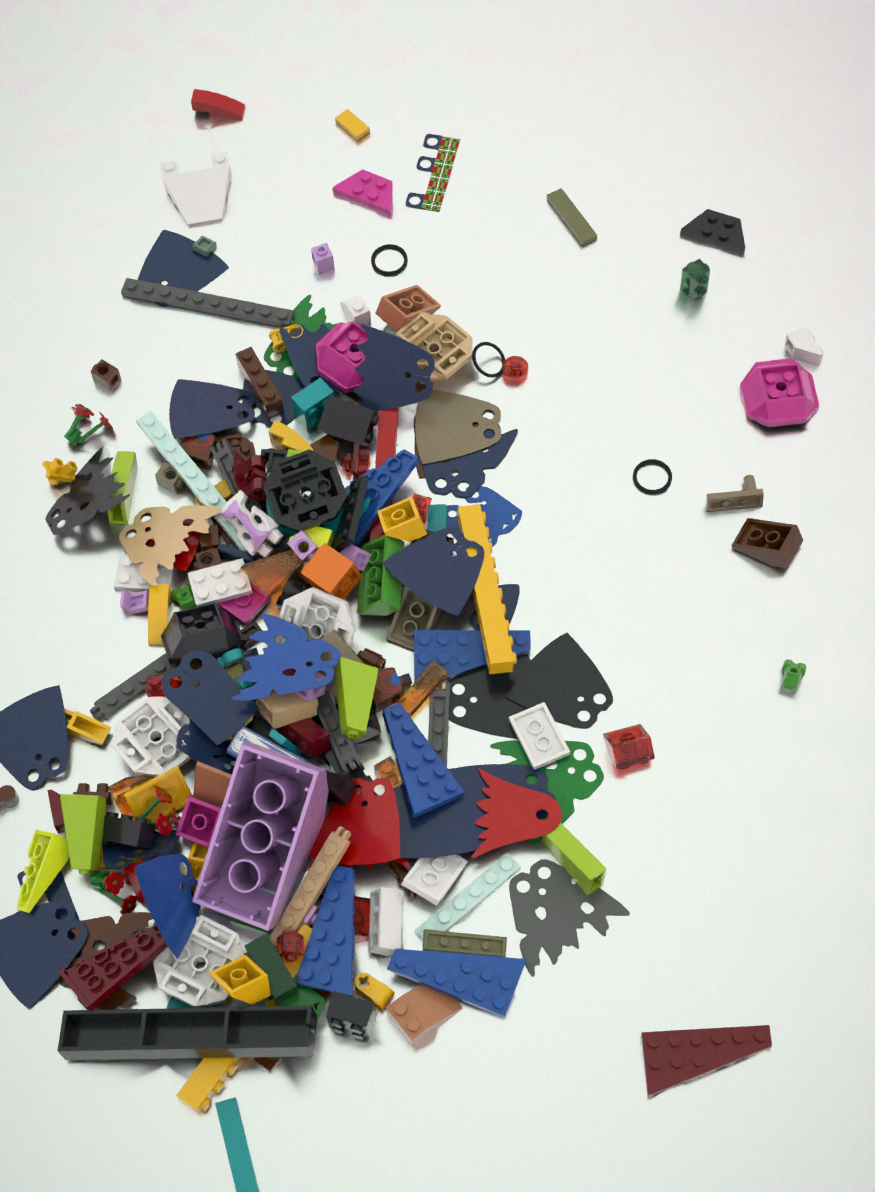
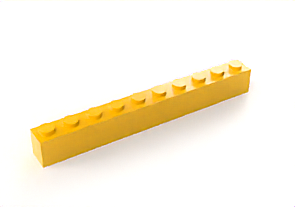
[457,504,517,674]
[176,924,312,1115]

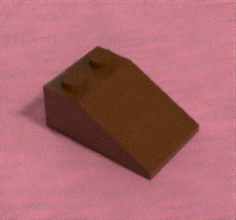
[731,518,803,569]

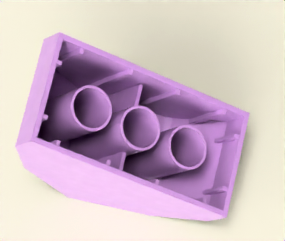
[192,742,329,931]

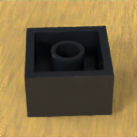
[326,991,377,1040]

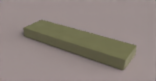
[547,188,598,246]
[422,929,507,957]

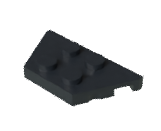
[680,209,746,254]

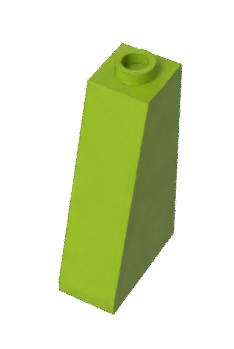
[107,451,138,524]
[335,657,379,739]
[60,794,107,875]
[542,822,606,896]

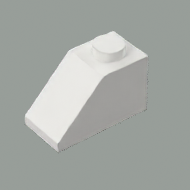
[340,295,371,325]

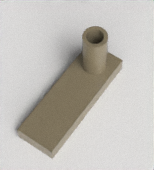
[705,475,764,511]

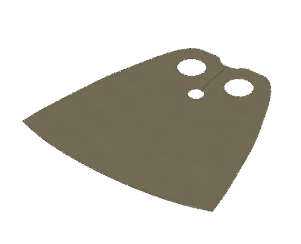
[415,389,501,464]

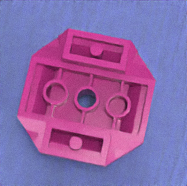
[316,321,368,393]
[740,358,820,427]

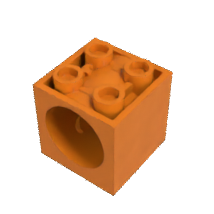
[300,543,362,600]

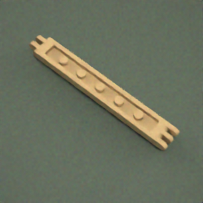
[269,826,351,955]

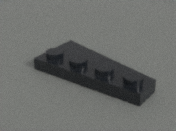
[331,476,369,552]

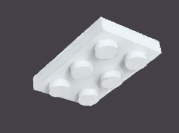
[113,553,175,592]
[188,558,253,607]
[509,702,570,770]
[401,854,468,906]

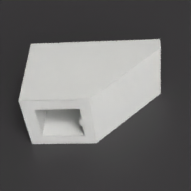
[785,326,824,365]

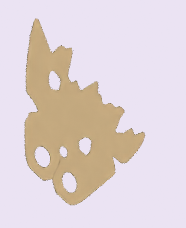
[119,505,222,586]

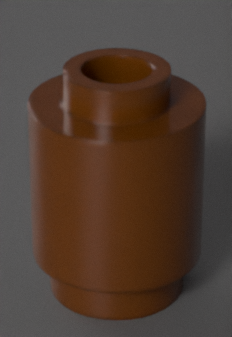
[357,648,386,670]

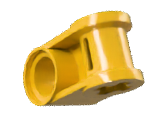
[268,324,303,353]
[355,973,395,1011]

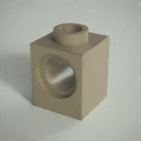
[155,462,185,494]

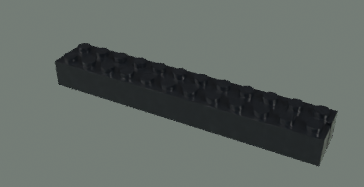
[57,1005,317,1060]

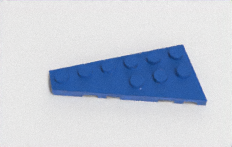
[382,703,464,818]

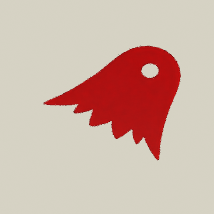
[471,768,562,859]

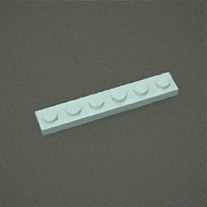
[414,852,521,941]

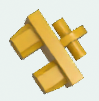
[42,458,78,485]

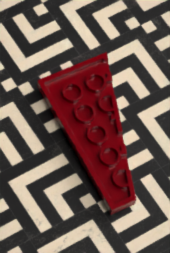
[58,923,168,1011]
[641,1025,772,1098]

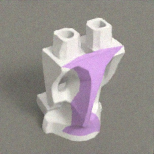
[220,490,283,558]

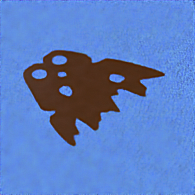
[56,912,153,1010]

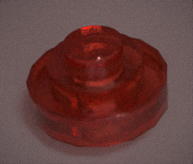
[502,356,529,381]

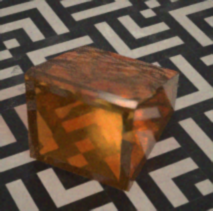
[240,549,305,596]

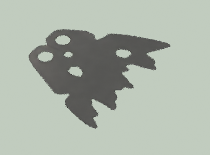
[509,859,630,977]

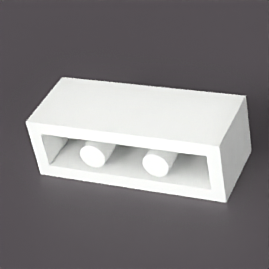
[368,887,403,957]

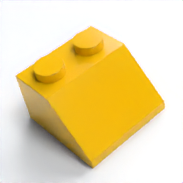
[377,497,427,542]
[209,955,271,1005]

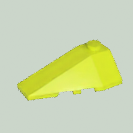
[17,830,69,913]

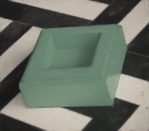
[192,235,217,257]

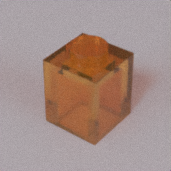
[373,756,402,789]

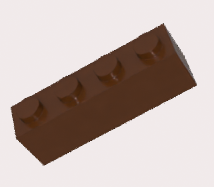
[235,347,284,418]

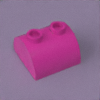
[176,796,221,847]

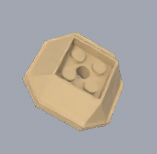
[396,312,473,384]

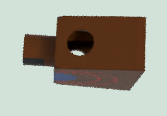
[180,432,217,471]
[372,667,412,713]

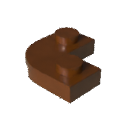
[216,434,256,461]

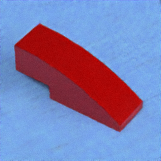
[191,89,246,119]

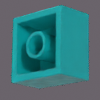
[291,377,334,431]

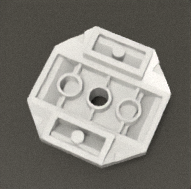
[275,587,356,646]
[111,697,192,777]
[153,915,244,1008]

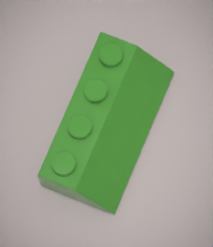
[357,535,404,616]

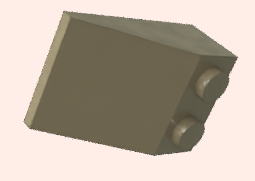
[386,586,442,650]

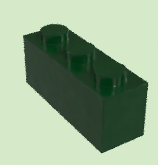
[244,933,299,1004]

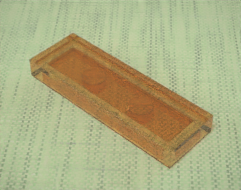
[396,661,449,717]

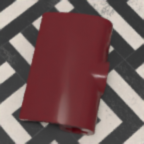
[233,449,268,501]

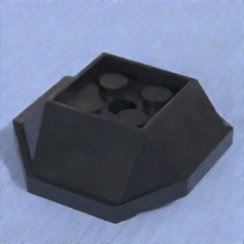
[263,449,348,532]
[161,602,245,665]

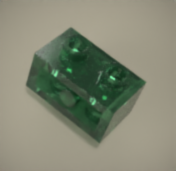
[680,258,710,301]

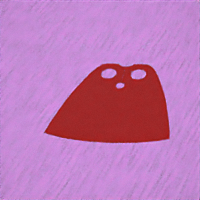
[308,778,400,865]

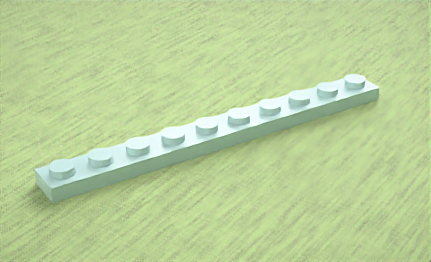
[136,411,251,553]

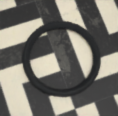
[371,244,408,275]
[472,342,506,378]
[633,459,672,493]

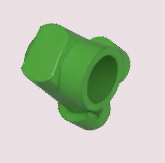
[171,584,196,610]
[782,659,807,691]

